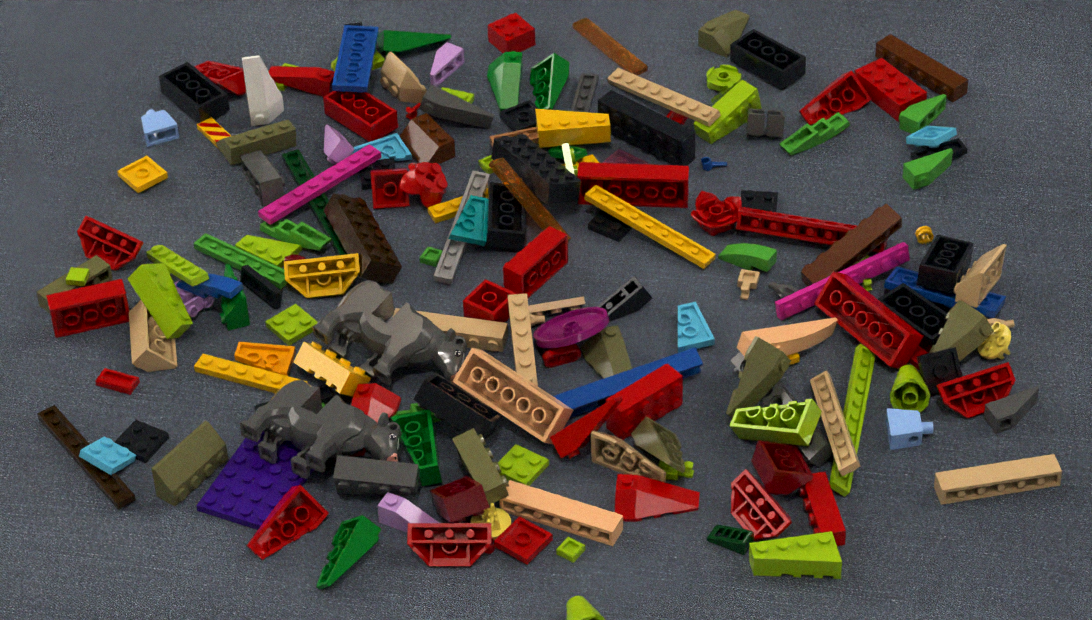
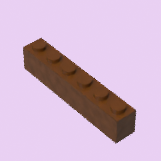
[875,34,968,102]
[801,204,902,286]

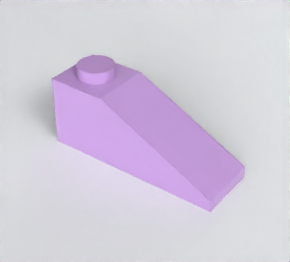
[430,42,465,87]
[324,124,354,165]
[377,492,439,532]

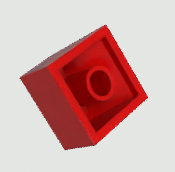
[371,168,410,209]

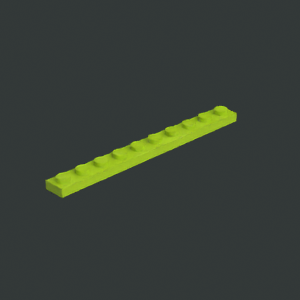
[829,343,876,497]

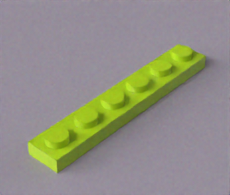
[146,245,209,287]

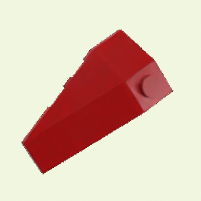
[194,60,246,96]
[268,66,335,97]
[799,70,871,125]
[550,396,623,459]
[615,474,700,522]
[246,485,329,560]

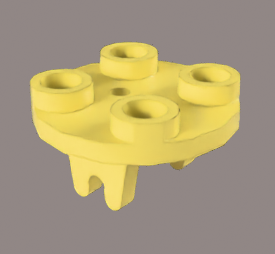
[977,322,1011,360]
[470,503,511,540]

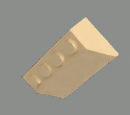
[954,244,1007,308]
[129,300,177,372]

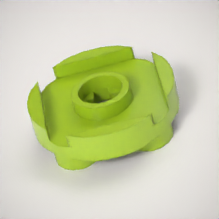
[706,65,741,93]

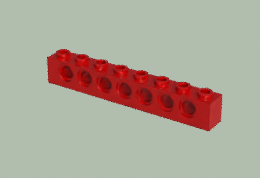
[736,207,888,253]

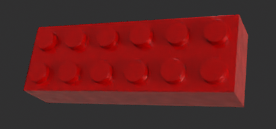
[577,162,689,208]
[814,271,924,368]

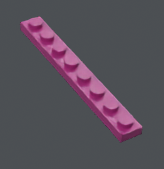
[258,144,382,225]
[775,242,910,321]

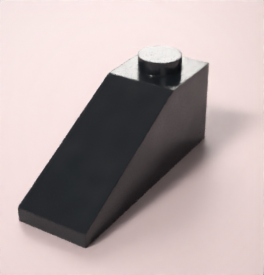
[597,276,653,322]

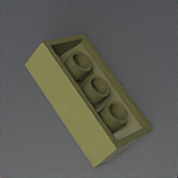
[216,119,296,165]
[151,420,228,506]

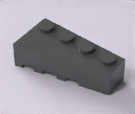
[240,150,285,207]
[333,455,420,496]

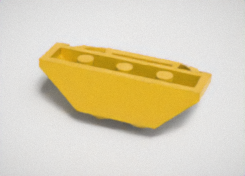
[284,253,360,299]

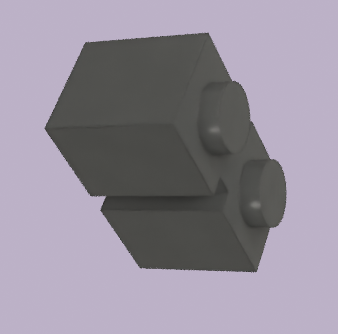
[746,108,785,139]

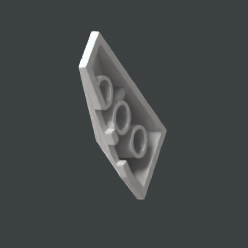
[242,55,284,126]

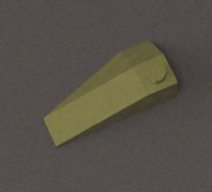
[698,10,750,58]
[929,300,994,361]
[581,325,632,378]
[726,336,791,419]
[631,416,685,473]

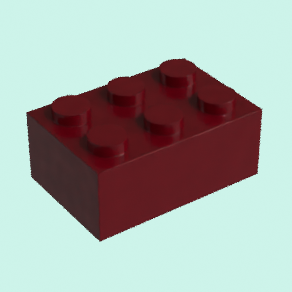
[429,476,490,523]

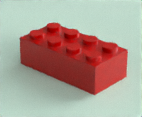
[854,58,927,122]
[323,91,398,142]
[503,226,568,298]
[46,279,129,338]
[606,363,683,440]

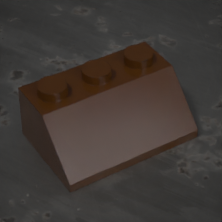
[400,113,455,164]

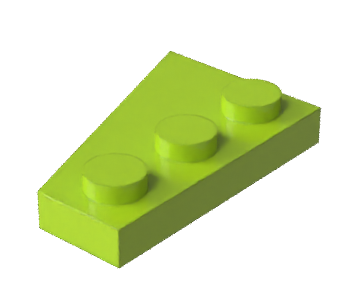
[235,235,302,268]

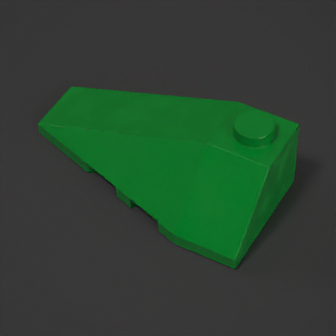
[530,53,570,110]
[316,515,381,589]

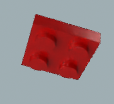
[494,516,553,565]

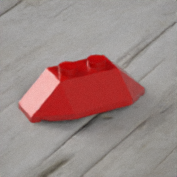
[77,215,144,271]
[936,362,1016,419]
[731,469,792,541]
[407,523,492,567]

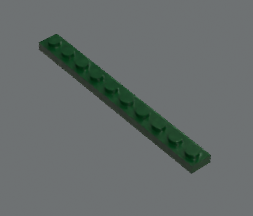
[282,149,347,255]

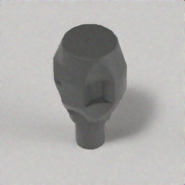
[768,281,799,299]

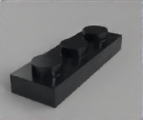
[910,138,967,161]
[240,264,282,309]

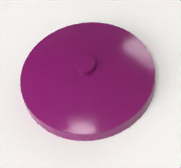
[533,307,610,348]

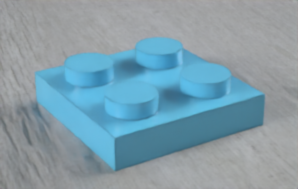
[906,125,957,148]
[79,436,136,475]

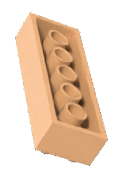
[453,348,574,444]

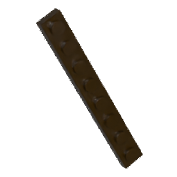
[37,405,136,509]

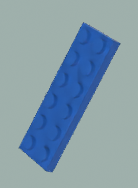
[332,25,379,93]
[884,266,1006,318]

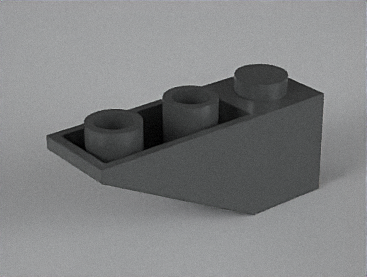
[984,386,1039,434]

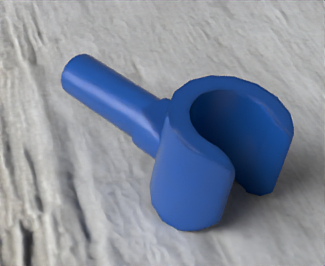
[701,157,727,171]

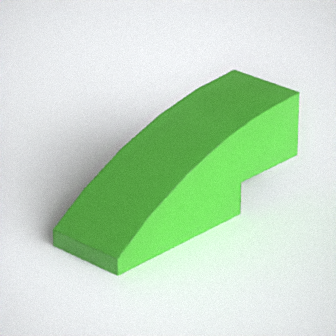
[718,243,777,272]

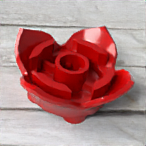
[399,162,448,209]
[691,190,742,236]

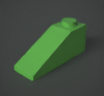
[898,94,947,134]
[902,148,953,190]

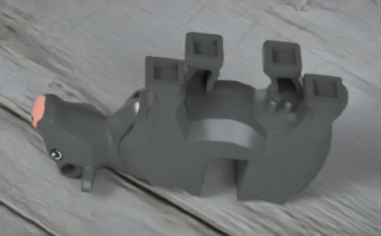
[313,280,467,386]
[240,380,401,479]

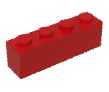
[798,472,846,546]

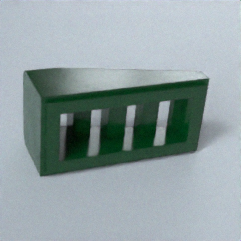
[707,524,754,555]

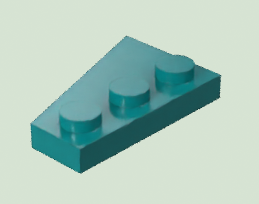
[448,195,489,246]

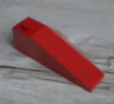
[349,383,401,457]

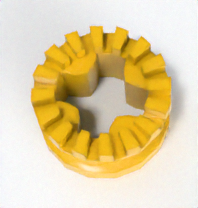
[915,226,934,245]

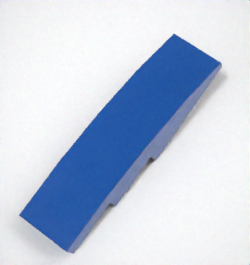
[176,274,244,299]

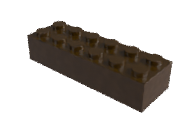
[324,193,402,284]

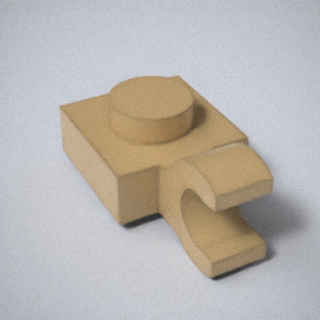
[737,269,760,300]

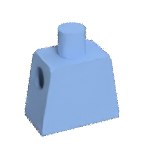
[141,109,179,147]
[886,408,934,450]

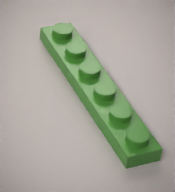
[194,233,288,289]

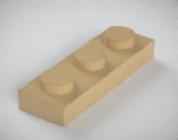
[529,296,585,316]

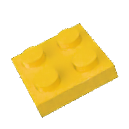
[117,156,168,193]

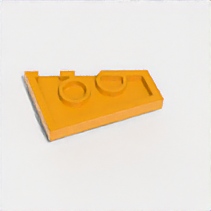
[234,342,296,376]

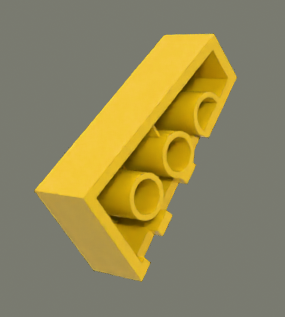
[535,109,611,148]
[294,341,371,397]

